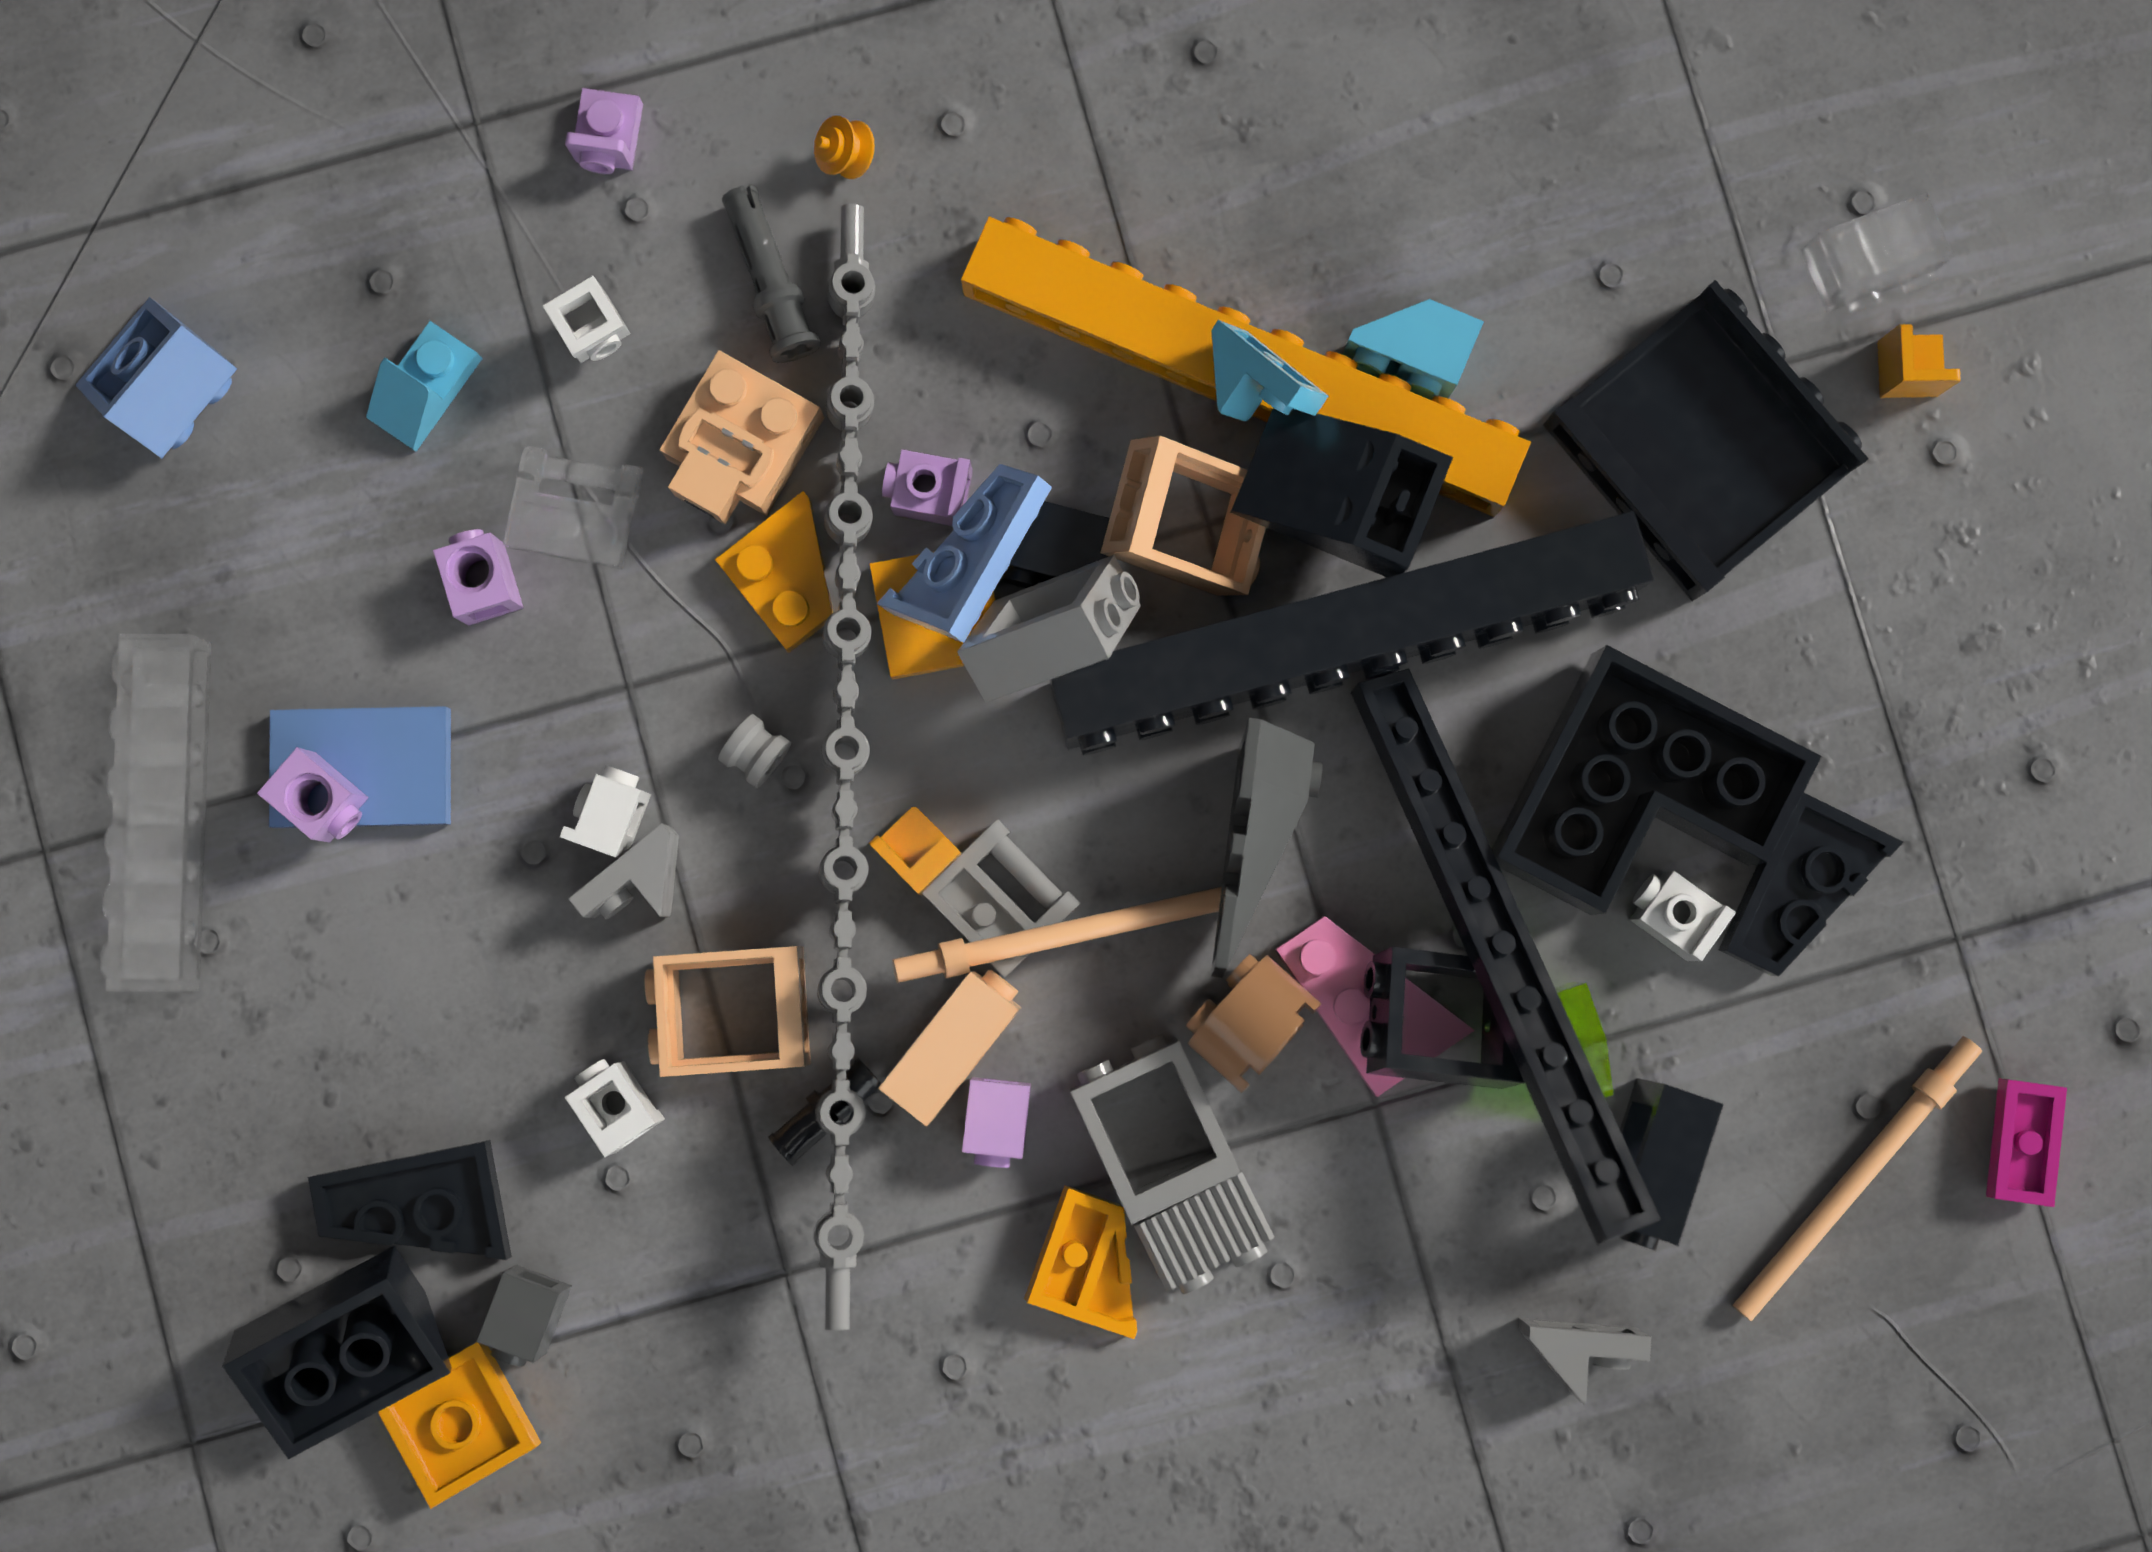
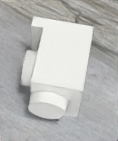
[543,276,631,363]
[560,765,651,858]
[1629,871,1736,961]
[565,1059,665,1157]

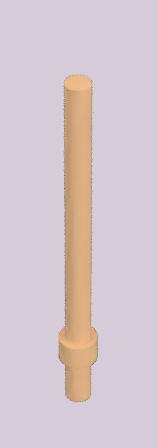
[892,887,1222,983]
[1732,1036,1982,1321]

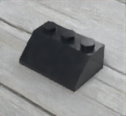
[222,1246,452,1460]

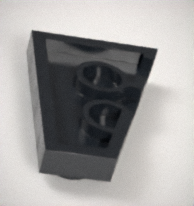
[1719,793,1904,976]
[308,1140,512,1260]

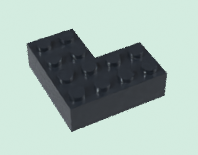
[1492,645,1822,915]

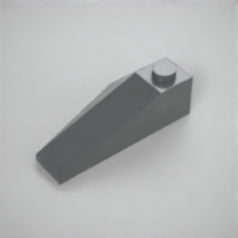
[1211,718,1323,978]

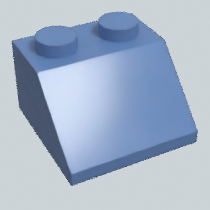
[75,297,237,459]

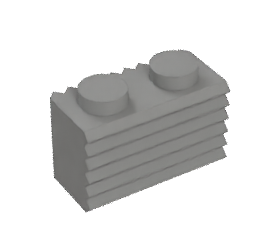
[1134,1169,1274,1294]

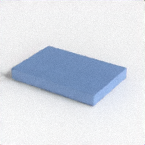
[269,706,451,828]

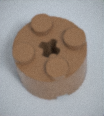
[1186,954,1322,1093]

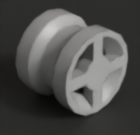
[718,714,791,789]

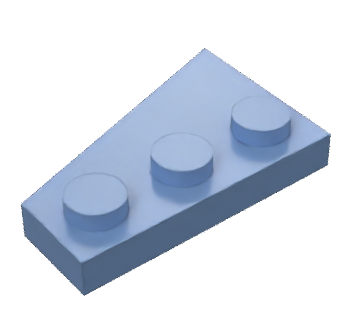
[877,464,1052,643]

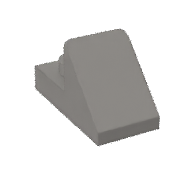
[568,823,679,920]
[1518,1318,1651,1404]

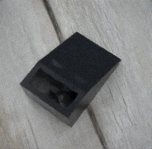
[1230,408,1453,577]

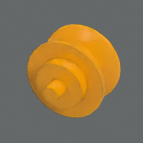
[814,116,875,179]

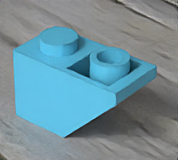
[1342,299,1484,399]

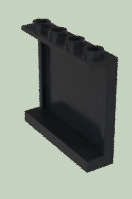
[1543,280,1869,601]

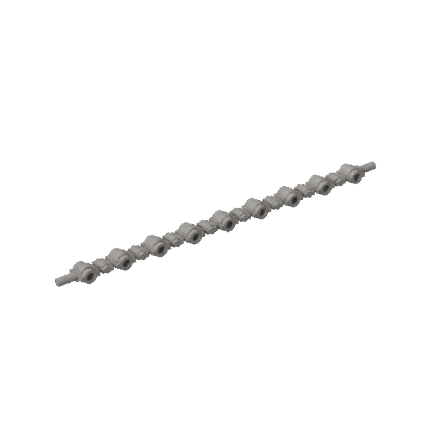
[813,204,876,1330]

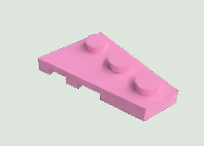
[1274,916,1475,1097]

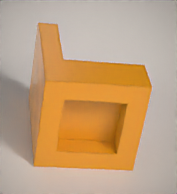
[1877,324,1961,398]
[869,807,962,896]

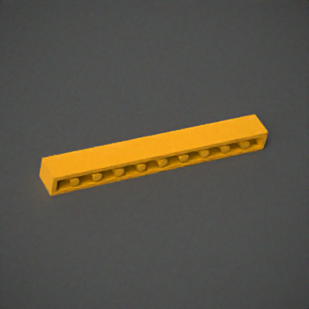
[961,216,1531,517]

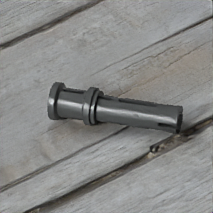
[722,185,821,363]

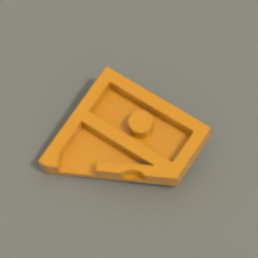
[715,491,834,653]
[1024,1185,1137,1339]

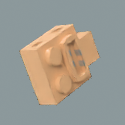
[660,350,825,525]

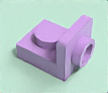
[565,88,643,174]

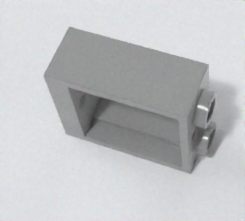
[957,555,1141,703]
[1070,1034,1241,1225]

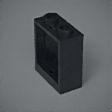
[1360,947,1525,1089]
[1620,1078,1724,1251]

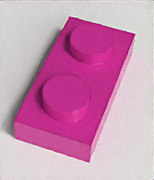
[1986,1078,2067,1207]

